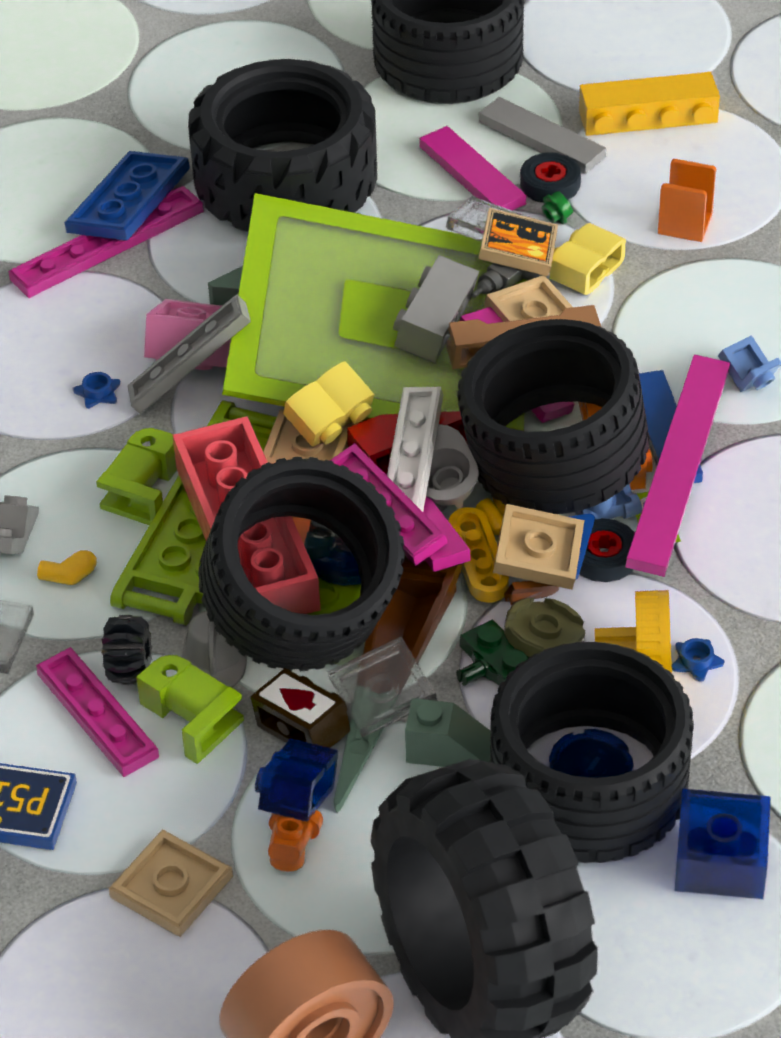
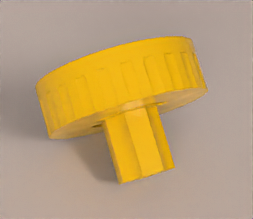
[595,590,672,673]

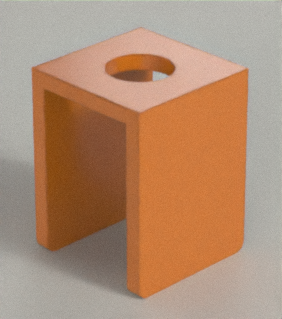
[658,159,716,242]

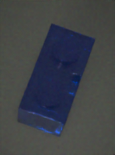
[255,739,339,821]

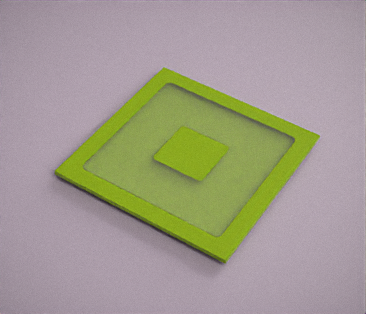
[222,193,527,431]

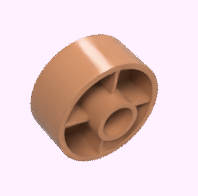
[219,930,394,1038]

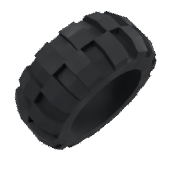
[370,759,598,1038]

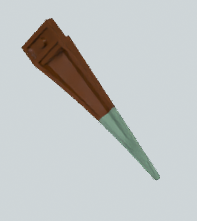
[333,556,464,813]

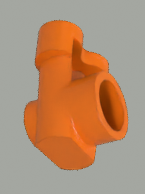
[268,804,323,871]

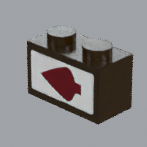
[250,668,351,760]

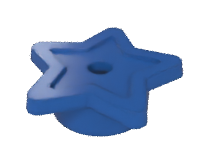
[73,372,120,409]
[672,638,725,682]

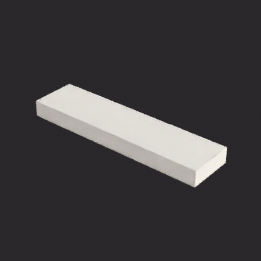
[387,387,443,512]

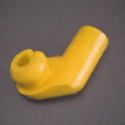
[37,550,97,585]

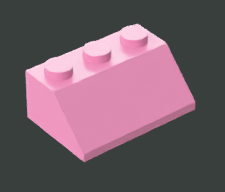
[144,299,231,370]

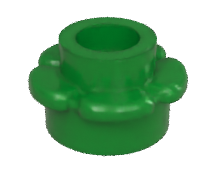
[542,191,573,224]

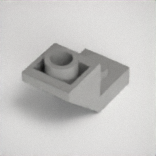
[0,495,39,554]

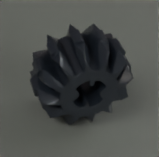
[101,615,153,685]

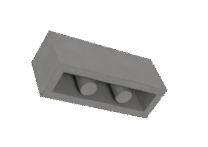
[393,255,479,363]

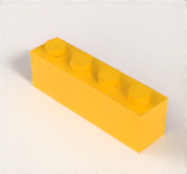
[579,72,720,136]

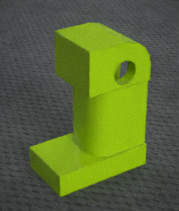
[96,428,177,525]
[136,655,244,764]

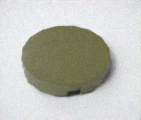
[504,597,586,657]

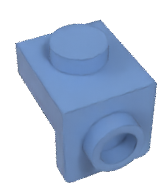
[717,335,781,392]

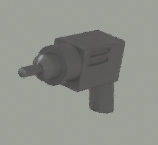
[471,263,550,298]

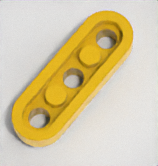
[449,507,509,603]

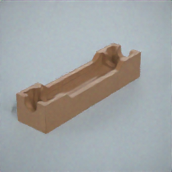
[446,305,601,370]

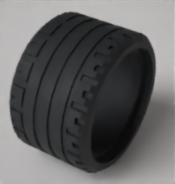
[371,0,524,104]
[457,319,649,514]
[198,457,405,672]
[490,642,694,863]

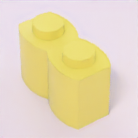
[549,223,626,295]
[283,361,375,447]

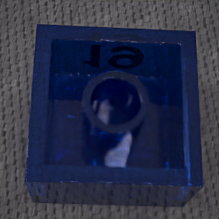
[674,788,771,899]

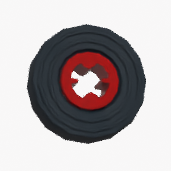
[520,153,581,203]
[580,518,635,582]

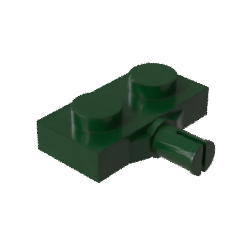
[456,619,529,686]

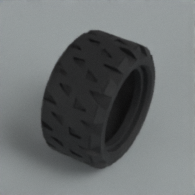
[188,59,377,232]

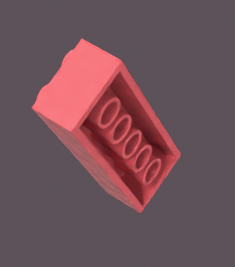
[172,416,321,614]

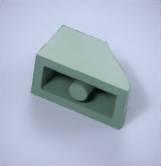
[405,698,491,767]

